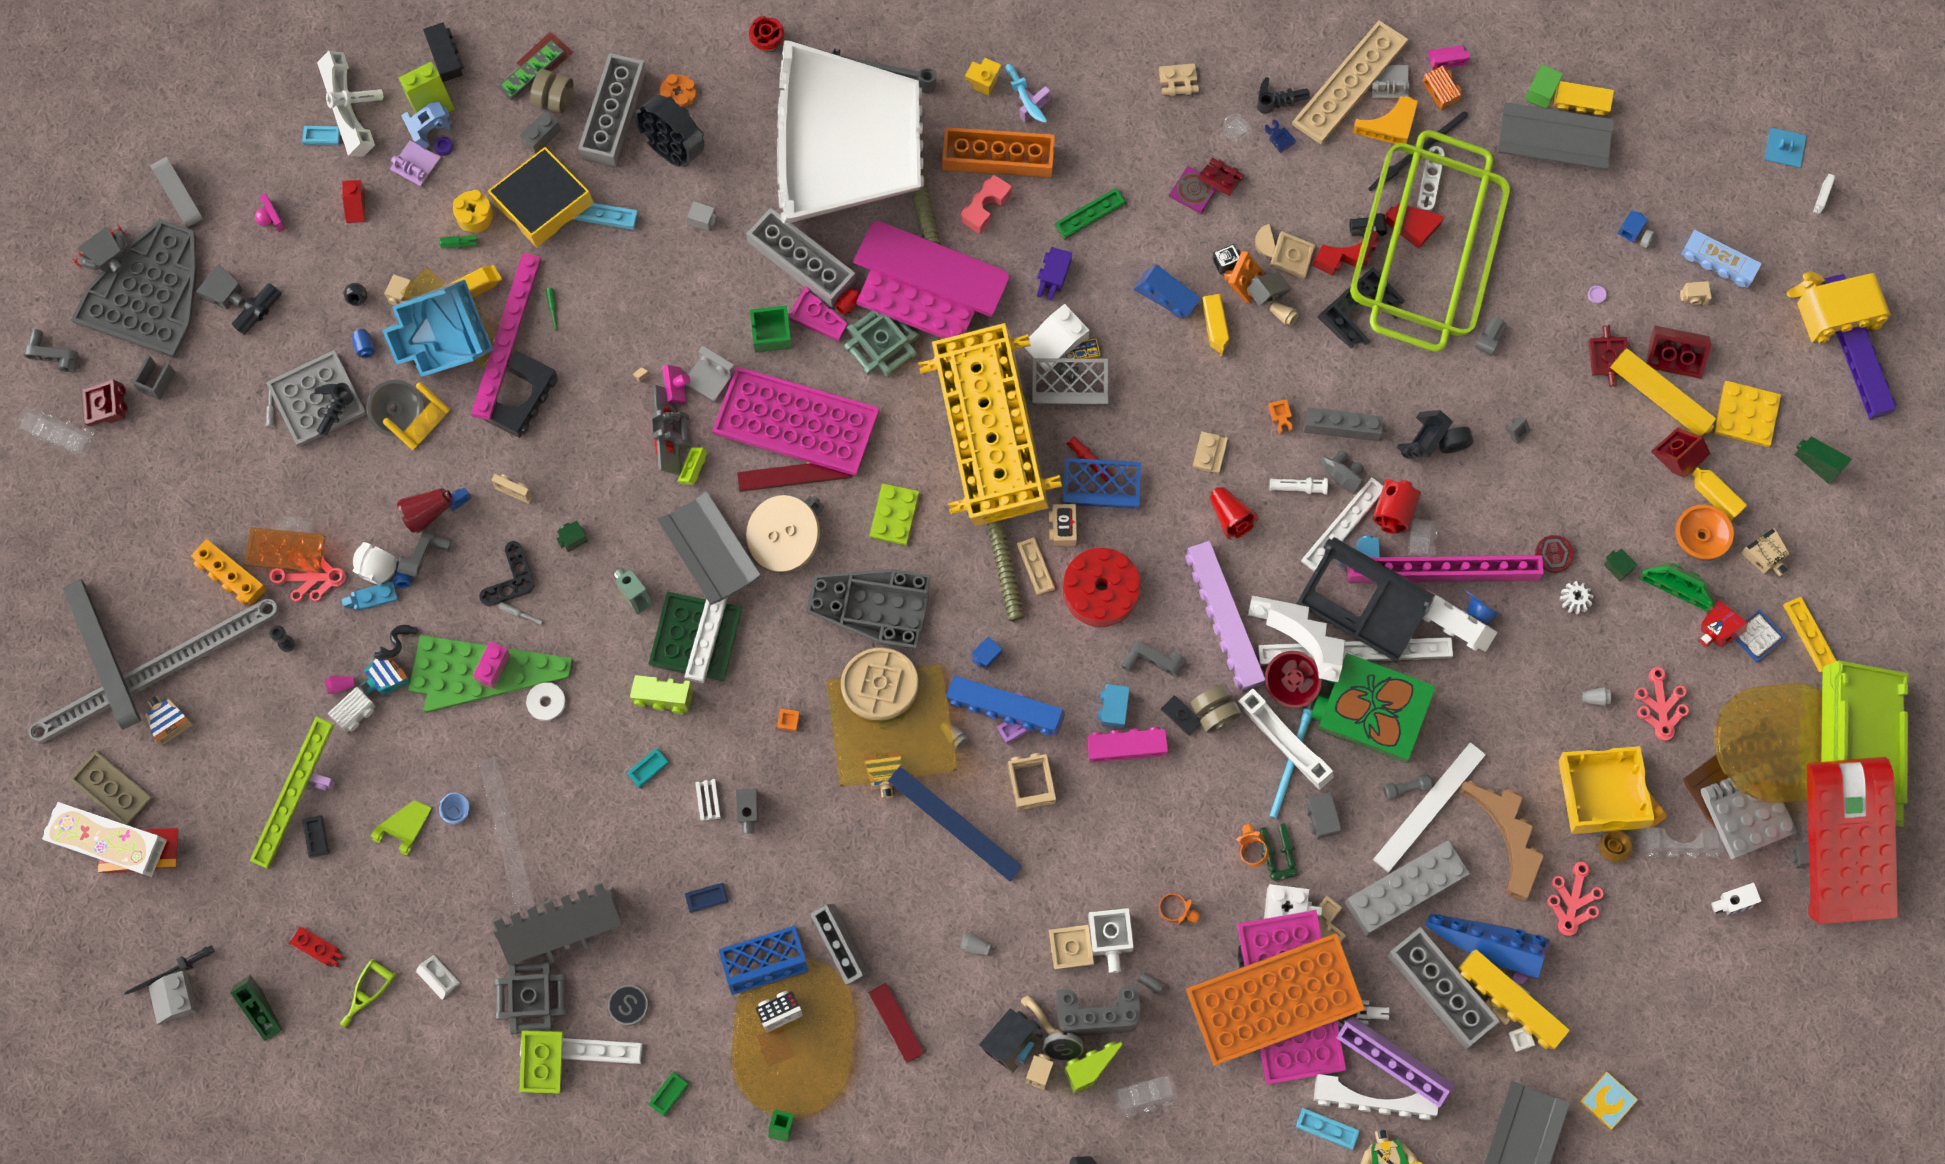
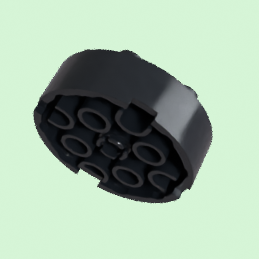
[635,95,705,167]

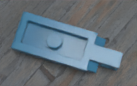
[342,581,398,611]

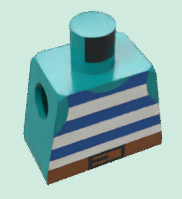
[360,657,410,696]

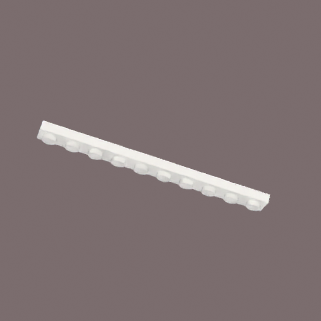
[1258,637,1453,666]

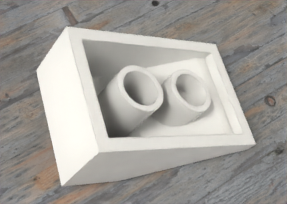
[1024,304,1089,371]

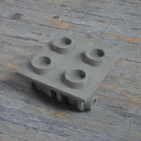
[1372,65,1409,98]

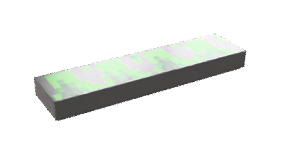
[498,40,564,101]

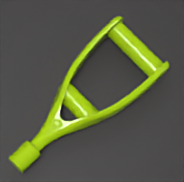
[340,959,396,1028]

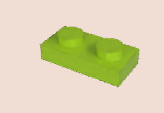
[678,448,708,485]

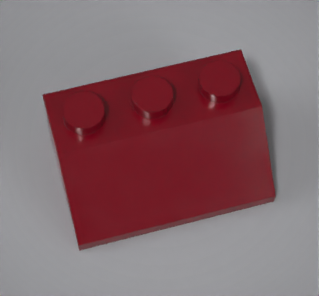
[1646,325,1712,379]

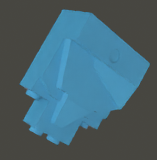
[382,279,494,377]

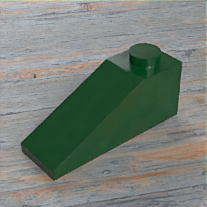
[230,975,282,1041]

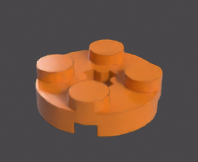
[660,74,696,107]

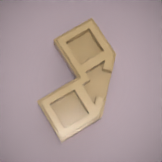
[1318,896,1346,943]

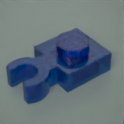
[1264,119,1296,153]

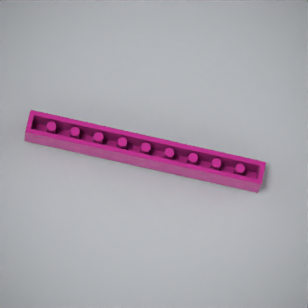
[1347,555,1544,583]

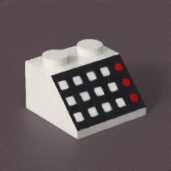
[755,991,803,1033]

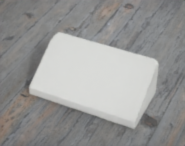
[416,955,460,1000]

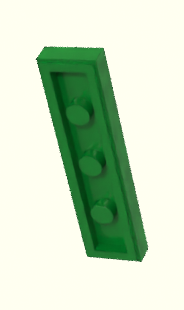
[1054,188,1126,240]

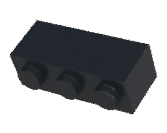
[423,22,464,82]

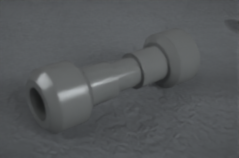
[1383,774,1432,799]

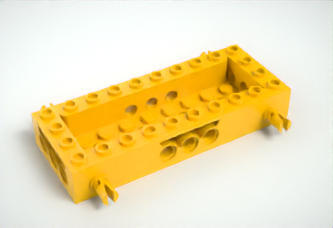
[918,323,1063,527]

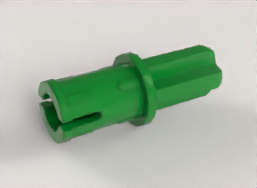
[439,234,477,249]

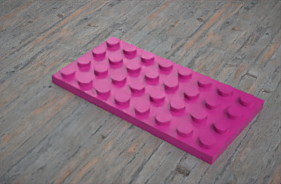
[712,366,879,476]
[1237,910,1346,1084]

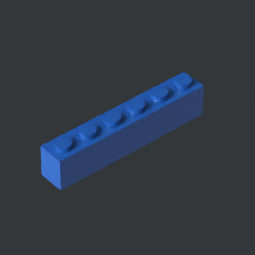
[946,676,1065,737]

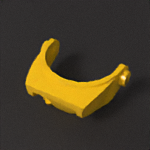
[1787,271,1825,298]

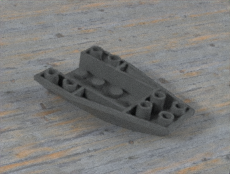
[806,569,931,649]

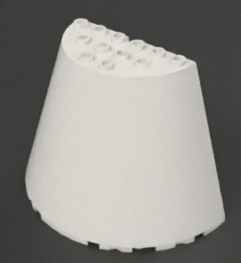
[777,41,924,223]

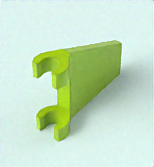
[371,800,432,856]

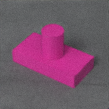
[663,364,691,404]

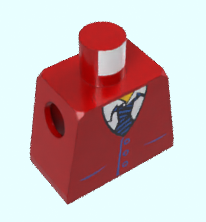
[1699,600,1747,647]

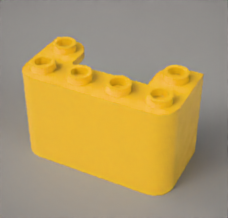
[1797,273,1891,344]

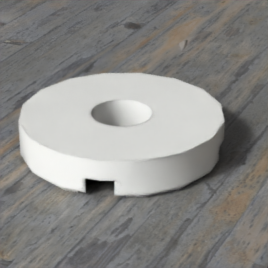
[526,683,566,721]

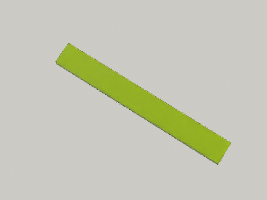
[250,716,335,869]

